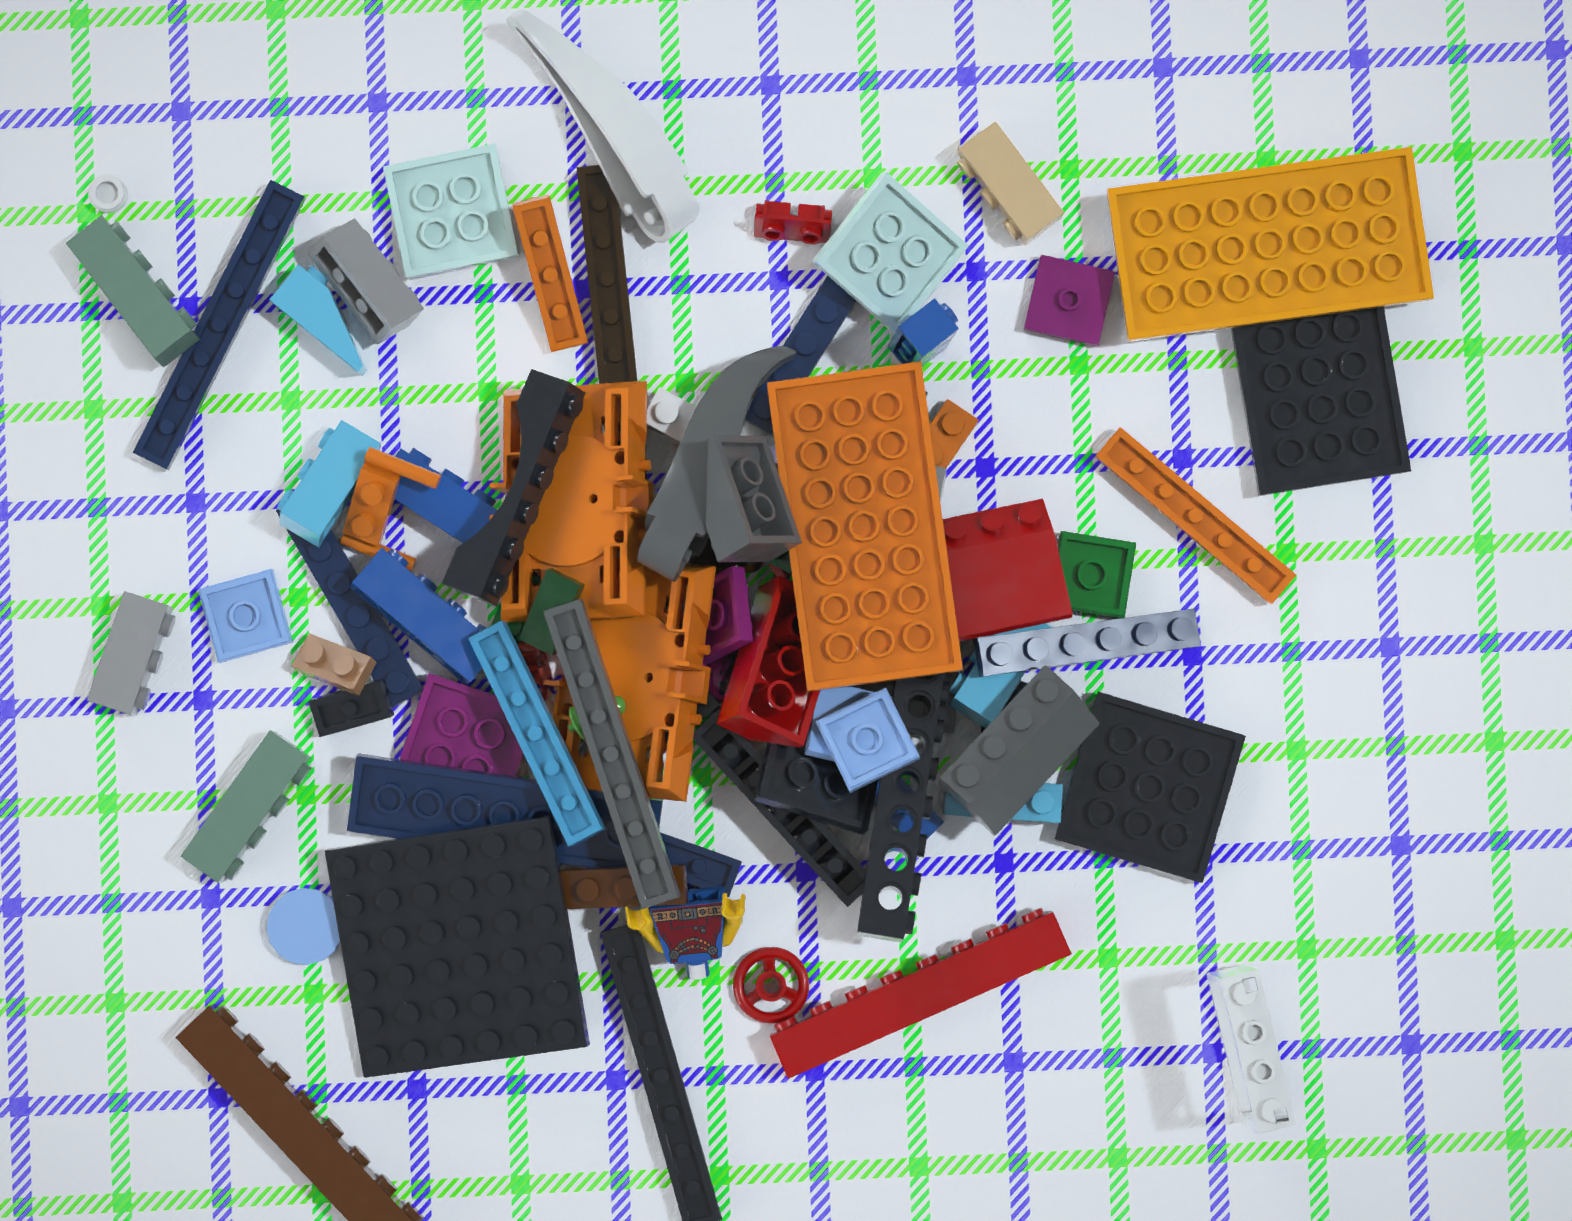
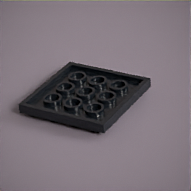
[1054,691,1246,883]

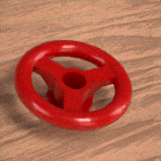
[733,946,809,1024]

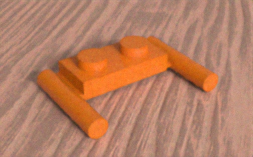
[340,447,442,572]

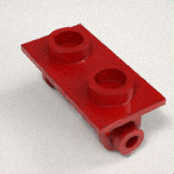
[754,200,832,245]

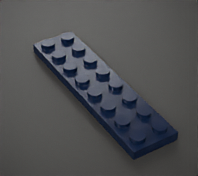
[347,753,664,867]

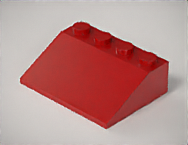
[943,498,1073,642]

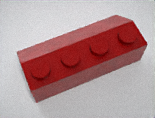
[716,576,820,747]

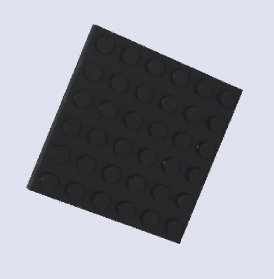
[324,816,590,1078]

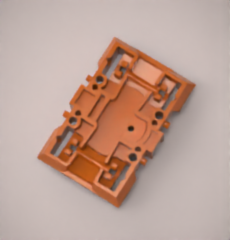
[489,381,654,623]
[543,558,716,802]

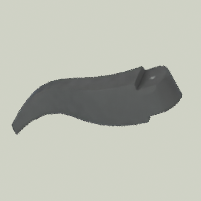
[637,346,797,582]

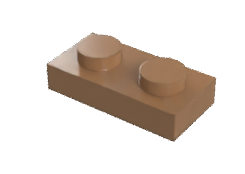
[291,633,377,696]

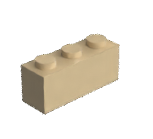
[957,121,1064,245]

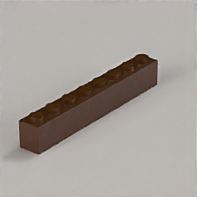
[175,1004,424,1221]

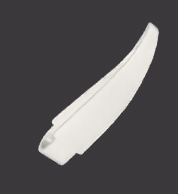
[506,9,700,243]

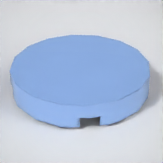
[266,888,340,965]

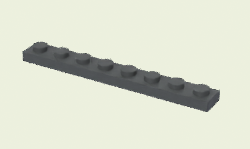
[543,599,681,909]

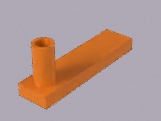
[512,194,588,352]

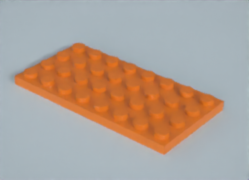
[767,361,963,692]

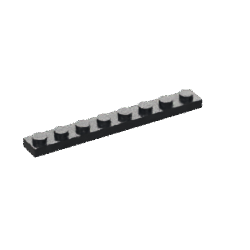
[600,925,723,1221]

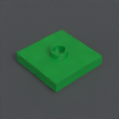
[1058,531,1136,618]

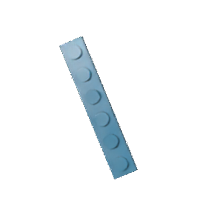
[468,620,606,847]

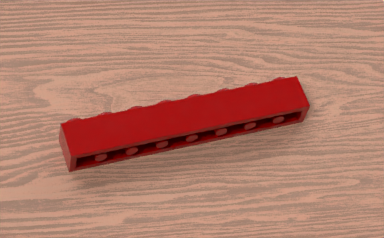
[769,907,1072,1079]

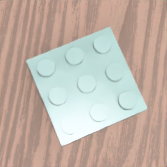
[383,143,519,280]
[812,172,969,333]

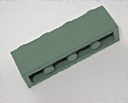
[66,215,200,368]
[180,730,312,883]

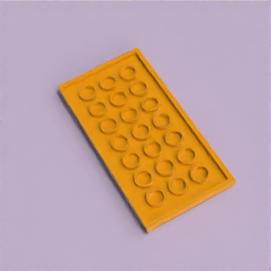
[1106,147,1434,342]

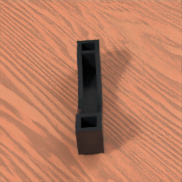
[442,369,586,607]

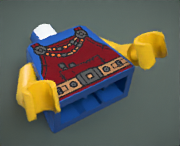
[625,886,746,980]

